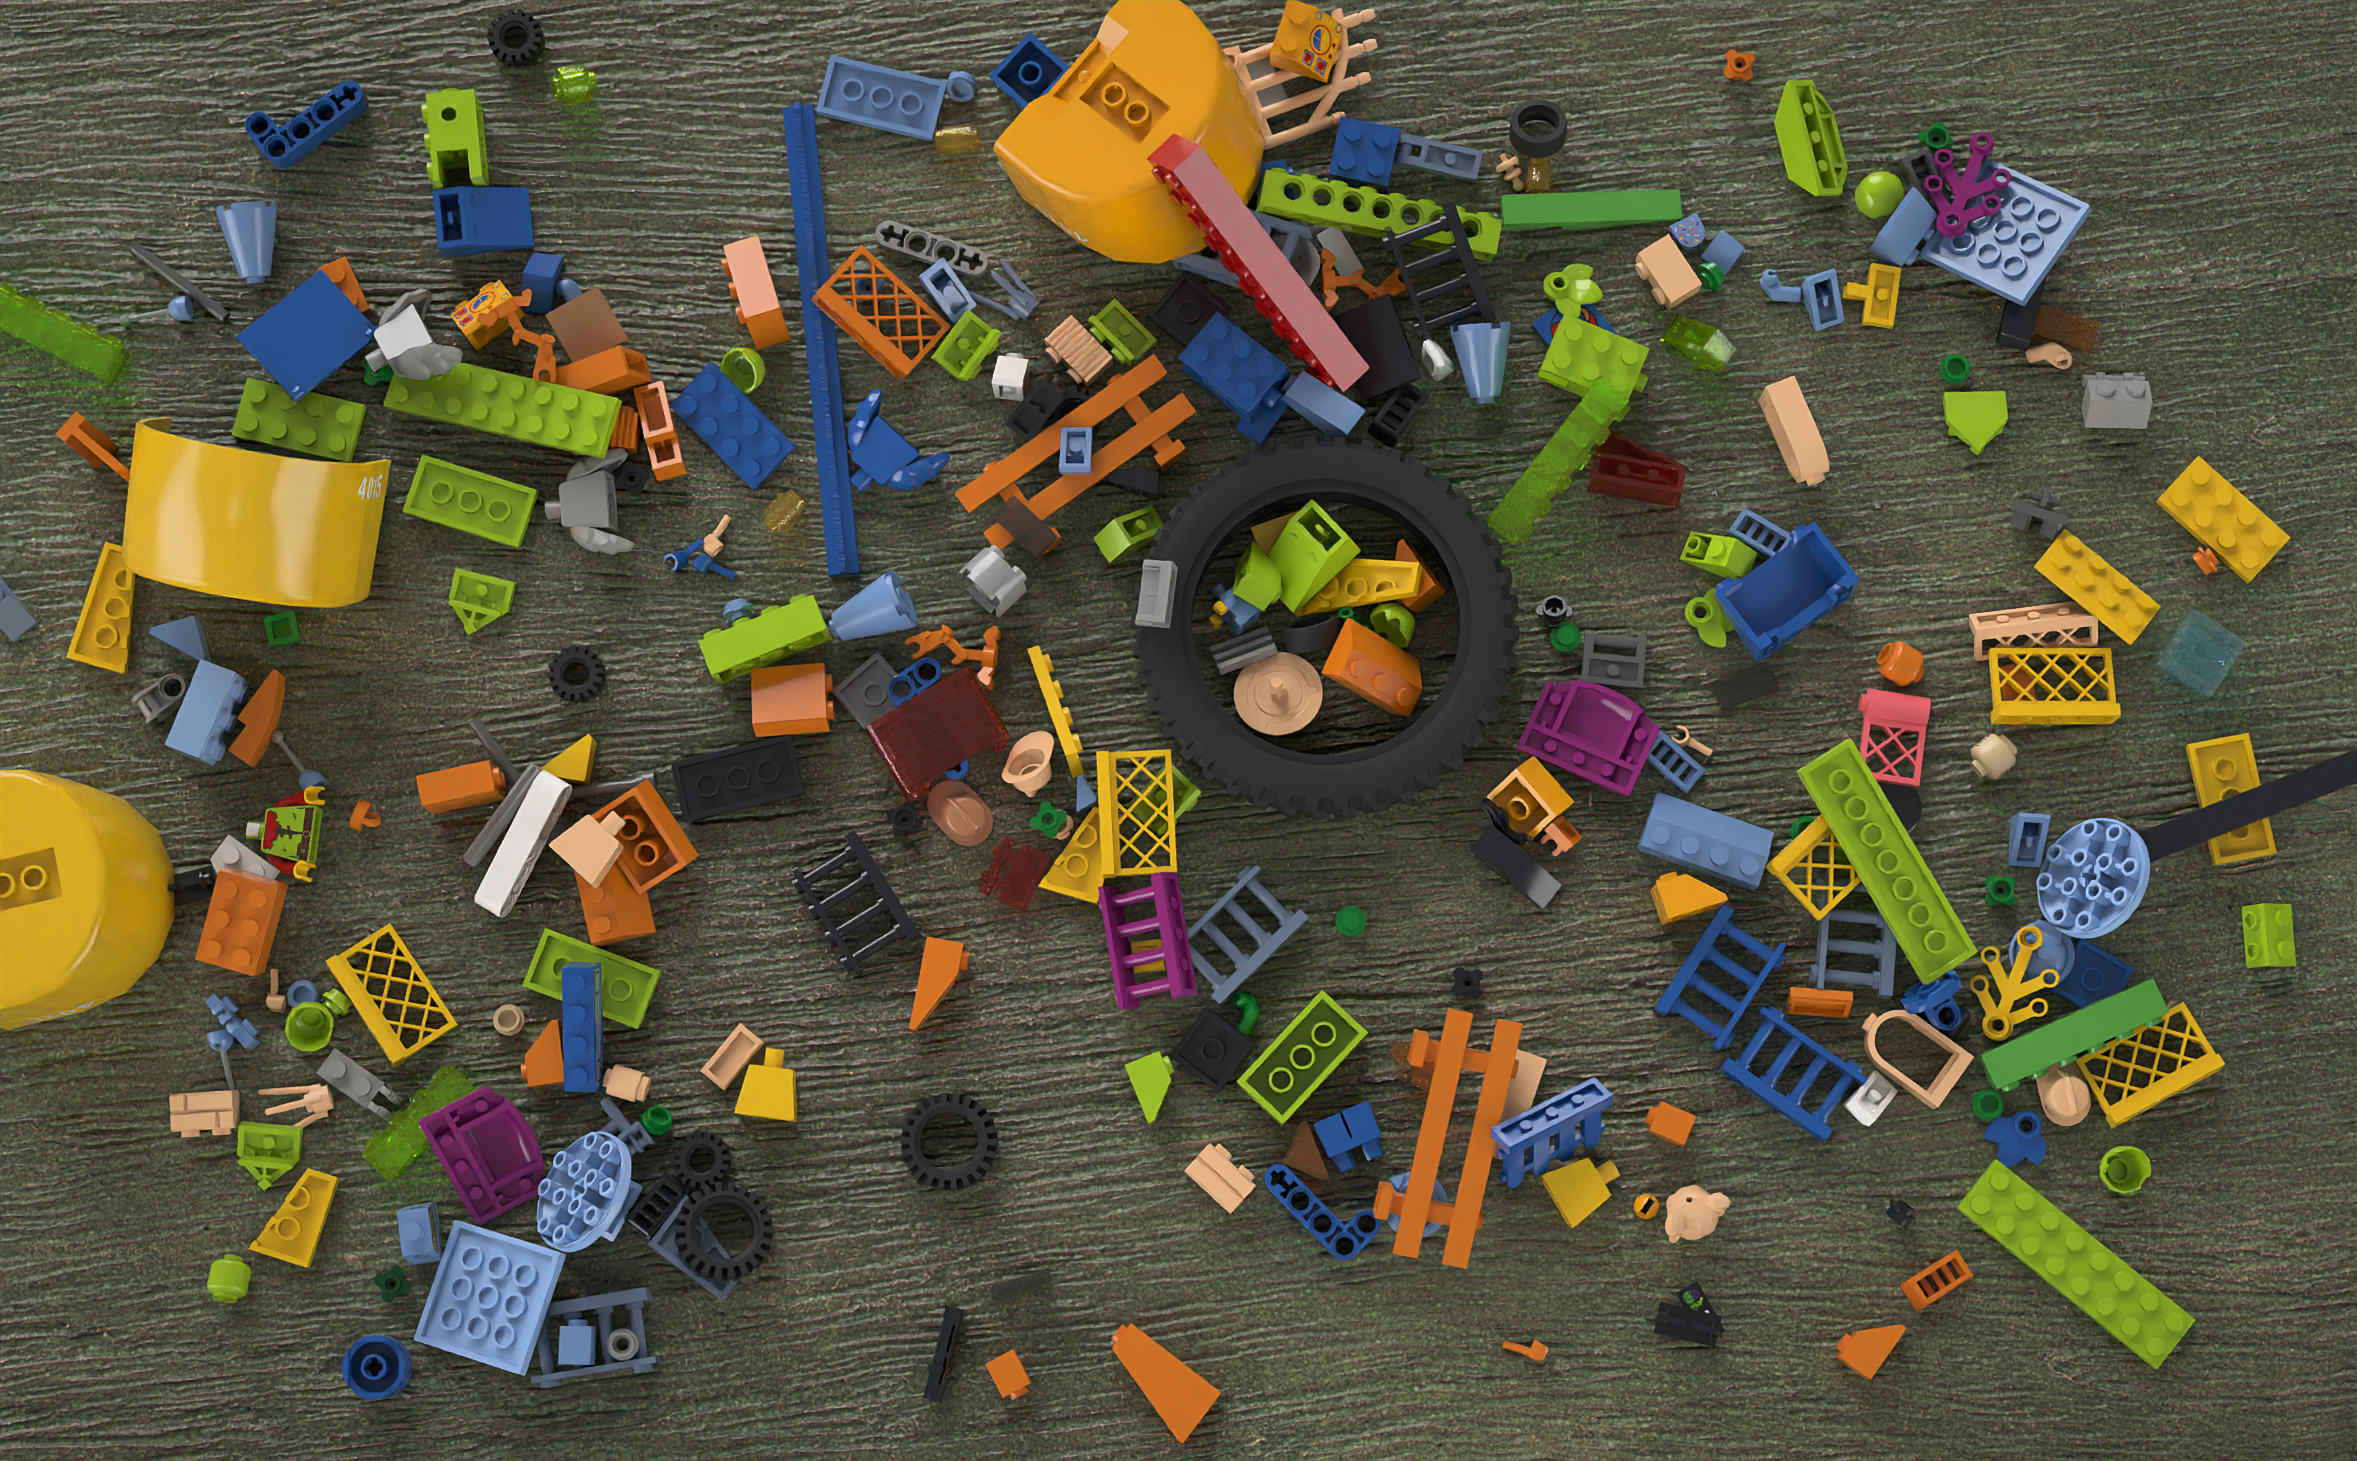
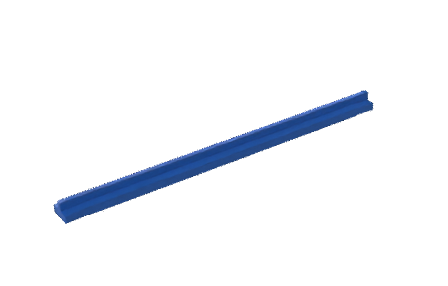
[783,102,860,577]

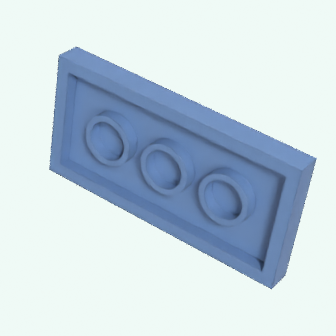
[816,55,947,142]

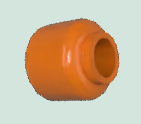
[1877,641,1925,687]

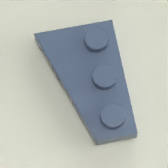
[648,1195,742,1302]

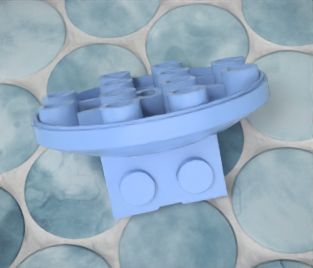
[2036,818,2150,939]
[537,1131,643,1252]

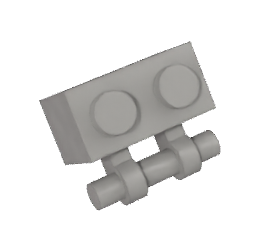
[2081,372,2153,429]

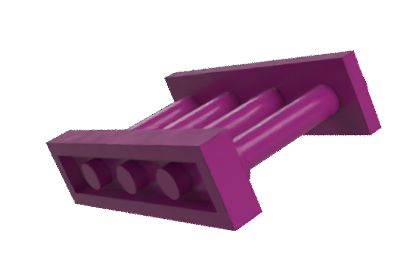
[1098,872,1198,1010]

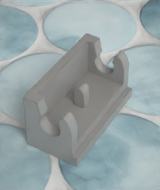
[1135,560,1178,628]

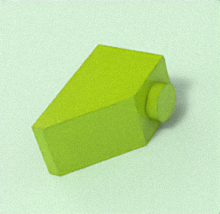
[1093,505,1164,563]
[1233,541,1283,611]
[1125,1051,1175,1125]

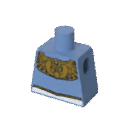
[397,1201,443,1265]

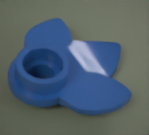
[1984,1110,2046,1167]

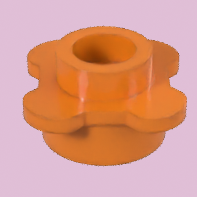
[1723,50,1755,81]
[2192,547,2220,576]

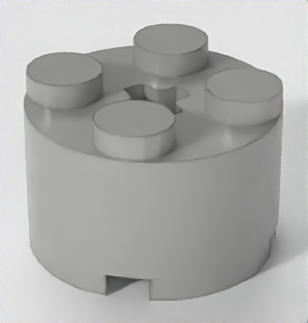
[957,545,1027,617]

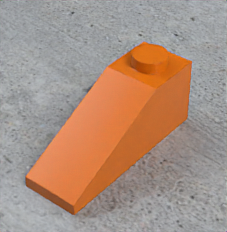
[909,936,970,1032]

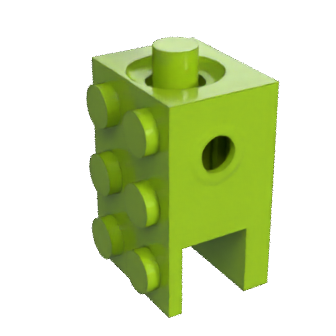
[422,88,490,190]
[1536,313,1650,413]

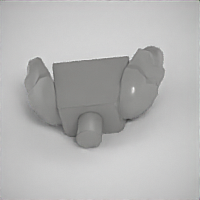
[365,288,463,380]
[545,448,635,555]

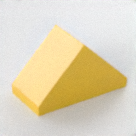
[541,734,597,785]

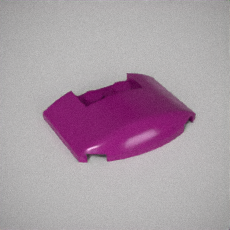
[1516,680,1660,797]
[418,1085,544,1226]

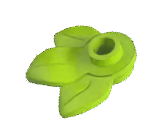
[1543,264,1603,318]
[1685,587,1735,648]

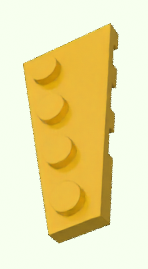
[66,541,136,675]
[1295,558,1422,617]

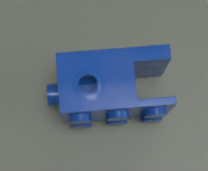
[1178,312,1289,424]

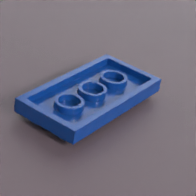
[670,362,797,490]

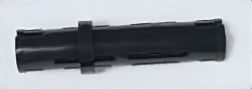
[923,1305,965,1403]

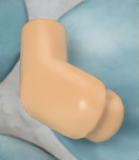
[2026,342,2073,369]

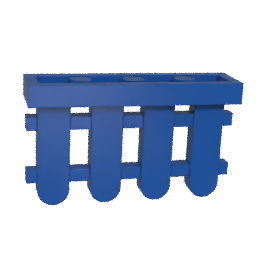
[1491,1077,1613,1188]

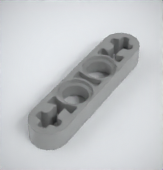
[875,220,989,279]

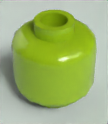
[207,1254,251,1303]

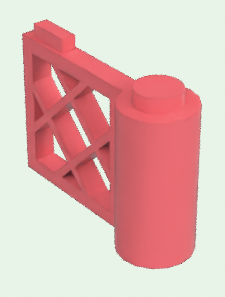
[1858,688,1931,788]

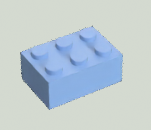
[165,659,250,767]

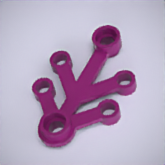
[1923,132,2011,238]

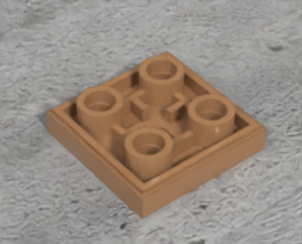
[544,286,628,363]

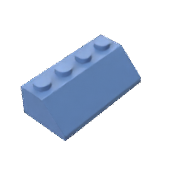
[1637,791,1774,891]

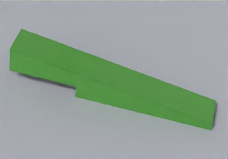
[1500,189,1682,231]

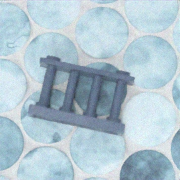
[1172,209,1312,289]
[1187,864,1309,1007]
[1809,868,1897,999]
[531,1287,661,1389]

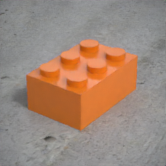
[195,867,289,977]

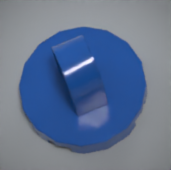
[1900,970,1962,1030]

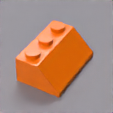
[1321,618,1422,717]
[591,778,699,895]
[574,861,657,947]

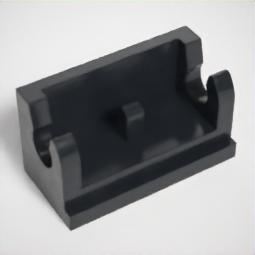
[1004,371,1067,442]

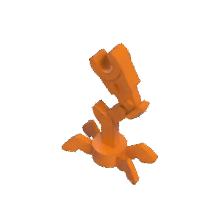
[1319,248,1414,313]
[477,288,556,383]
[905,625,1002,691]

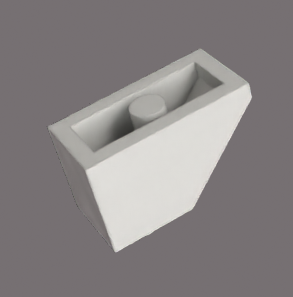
[992,353,1030,401]

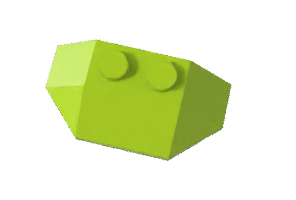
[1774,80,1848,196]

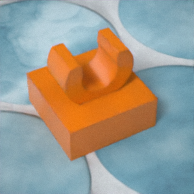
[1541,815,1583,856]

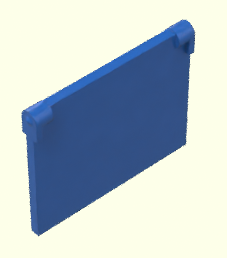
[236,270,377,402]

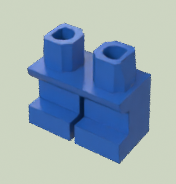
[1313,1100,1383,1173]

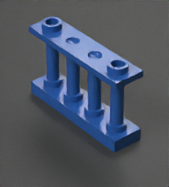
[1653,904,1787,1051]
[1718,1006,1868,1142]

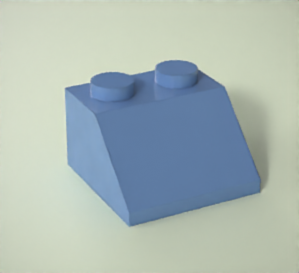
[1869,187,1938,268]

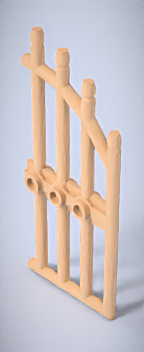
[1223,8,1378,151]

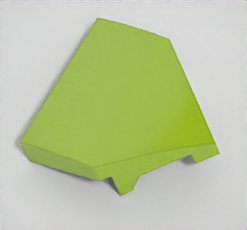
[1943,391,2008,455]
[448,568,517,635]
[237,1121,303,1191]

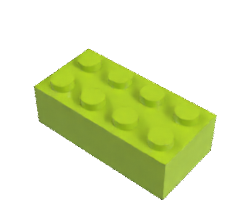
[698,594,832,685]
[1237,990,1368,1126]

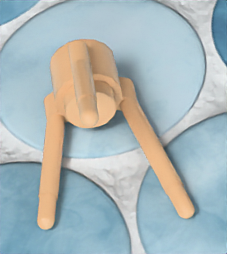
[258,1083,334,1128]

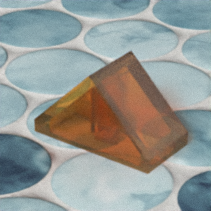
[1283,1120,1330,1182]

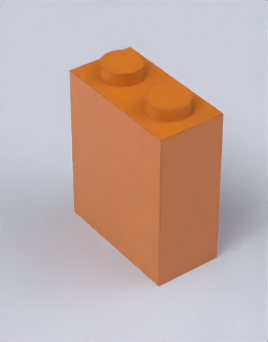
[751,663,835,737]
[416,760,508,814]

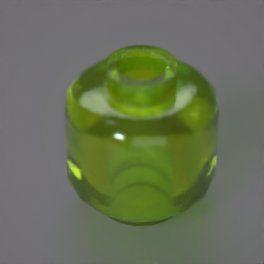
[550,63,597,106]

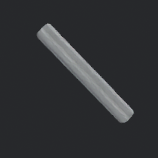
[463,763,544,867]

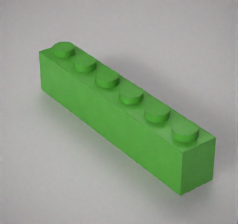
[1977,978,2169,1093]

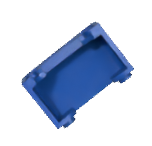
[1714,522,1860,662]

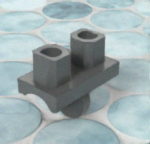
[2010,485,2069,539]

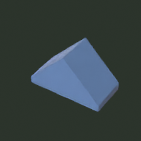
[1801,268,1844,331]
[149,615,212,663]
[2009,813,2050,868]

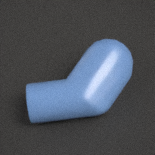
[1760,269,1801,302]
[556,279,583,302]

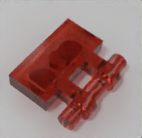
[978,836,1051,913]

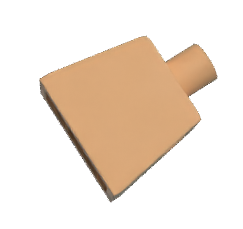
[549,811,626,889]

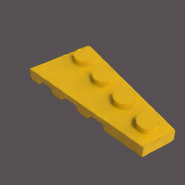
[1027,645,1084,778]

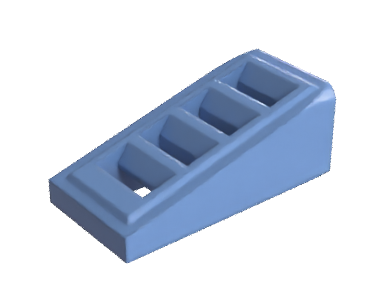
[1728,507,1792,559]
[1646,730,1706,794]

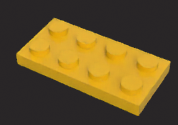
[2155,456,2291,584]
[2034,529,2161,645]
[2185,733,2277,866]

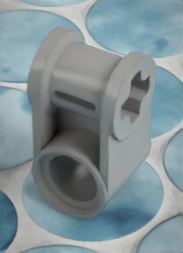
[131,674,191,727]

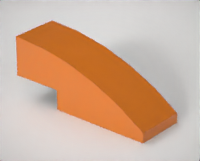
[633,381,687,482]
[228,669,286,769]

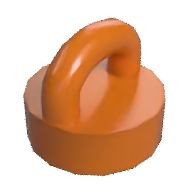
[349,799,381,832]

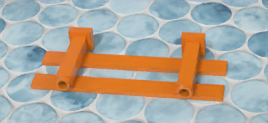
[955,354,1196,559]
[1373,1008,1523,1269]

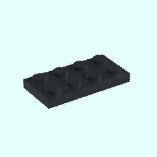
[671,734,806,824]

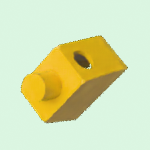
[735,1048,797,1122]
[1539,1157,1620,1229]

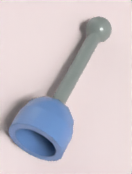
[119,295,193,326]
[271,731,327,791]
[207,1029,240,1100]

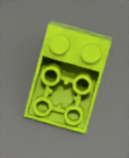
[1267,499,1361,614]

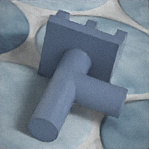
[599,1096,655,1160]

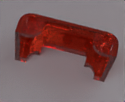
[864,667,1011,801]

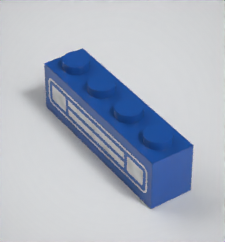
[562,962,604,1092]

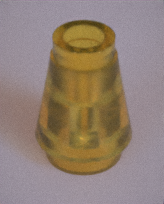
[1524,157,1554,194]

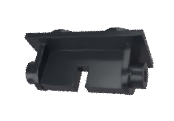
[168,865,215,906]
[1653,1302,1722,1347]

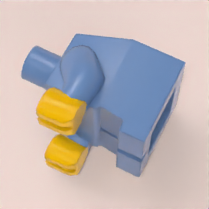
[1208,583,1262,637]

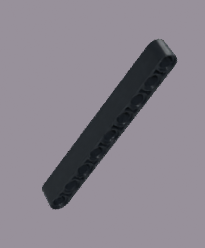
[2138,749,2357,862]

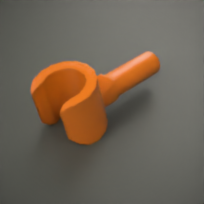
[1502,1340,1549,1362]

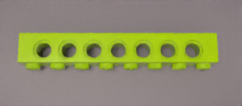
[1256,168,1502,262]

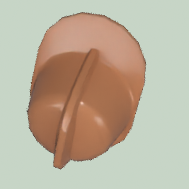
[927,780,993,846]

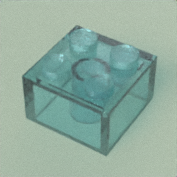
[2153,609,2246,699]

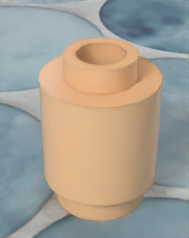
[602,1064,651,1102]

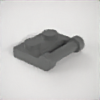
[1581,629,1647,690]

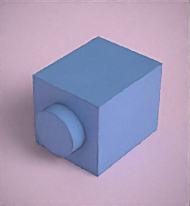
[558,1320,596,1365]

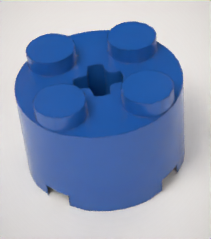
[342,1335,412,1399]

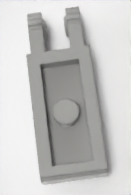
[316,1048,404,1121]

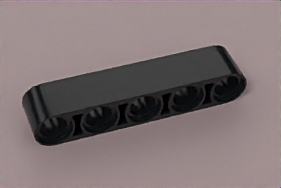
[1996,275,2047,352]

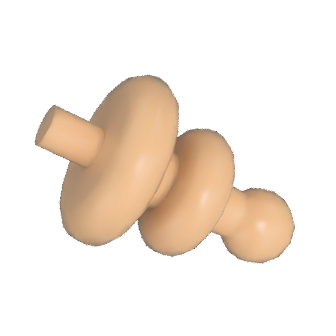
[1496,153,1524,191]

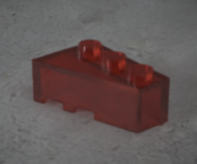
[1587,422,1686,508]

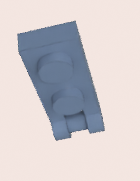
[1394,134,1483,183]

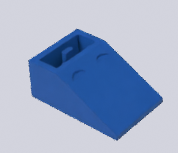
[432,186,535,258]

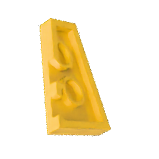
[1038,806,1123,905]
[248,1168,340,1268]

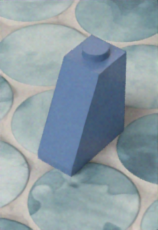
[1281,371,1366,437]

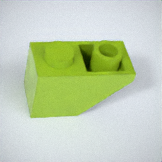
[1680,531,1757,579]

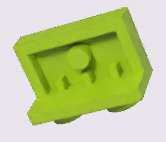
[1088,298,1157,368]
[931,310,1002,381]
[1126,764,1202,836]
[2242,903,2296,968]

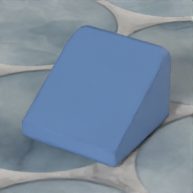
[1700,230,1745,276]
[1076,774,1098,815]

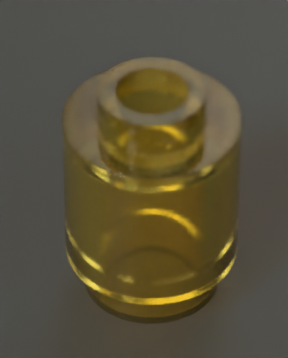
[935,123,980,156]
[762,489,807,534]

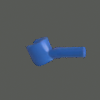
[664,538,705,571]
[692,554,736,580]

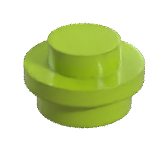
[322,988,352,1017]

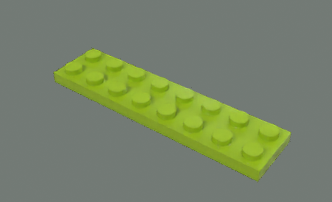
[383,363,622,459]
[1796,738,1978,985]
[1956,1159,2196,1369]

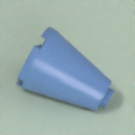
[216,201,278,284]
[1450,322,1511,404]
[829,570,918,641]

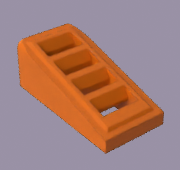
[1900,1249,1974,1311]

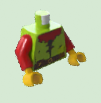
[246,786,325,882]

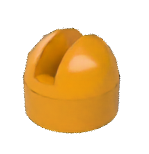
[1633,1194,1659,1219]

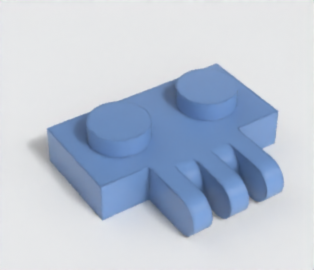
[205,994,261,1050]

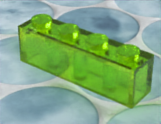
[361,1065,478,1182]

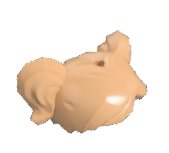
[1665,1185,1731,1243]

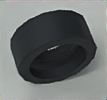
[1509,99,1567,158]
[1282,614,1342,654]

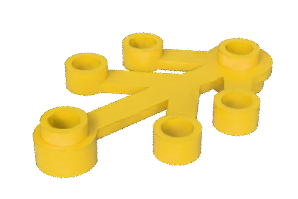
[1970,925,2060,1041]

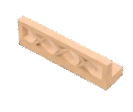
[1969,601,2098,661]

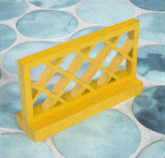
[1988,648,2121,724]
[1096,749,1177,879]
[1765,814,1861,921]
[326,923,458,1068]
[2074,1002,2225,1129]

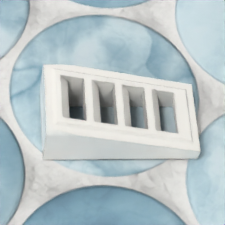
[1420,339,1455,382]

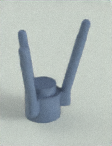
[967,259,1040,321]

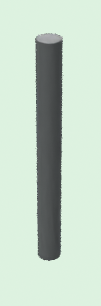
[130,242,230,323]

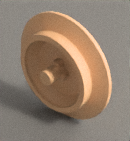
[1234,652,1323,736]

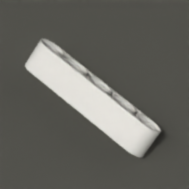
[475,770,572,918]

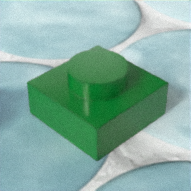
[264,610,302,648]

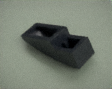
[1470,824,1562,910]

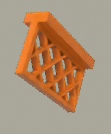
[811,245,951,382]
[56,411,130,482]

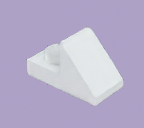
[1843,1070,1898,1127]

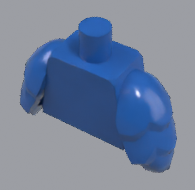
[848,389,950,492]

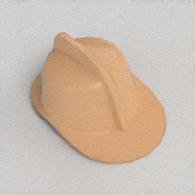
[1002,731,1055,797]
[2036,1061,2091,1126]

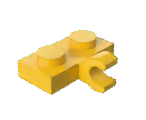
[1842,263,1901,329]

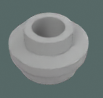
[607,1328,639,1360]

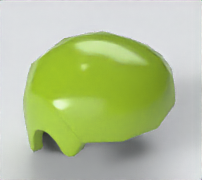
[1855,171,1905,219]
[720,347,766,395]
[1370,603,1416,648]
[285,1002,334,1052]
[2099,1146,2151,1194]

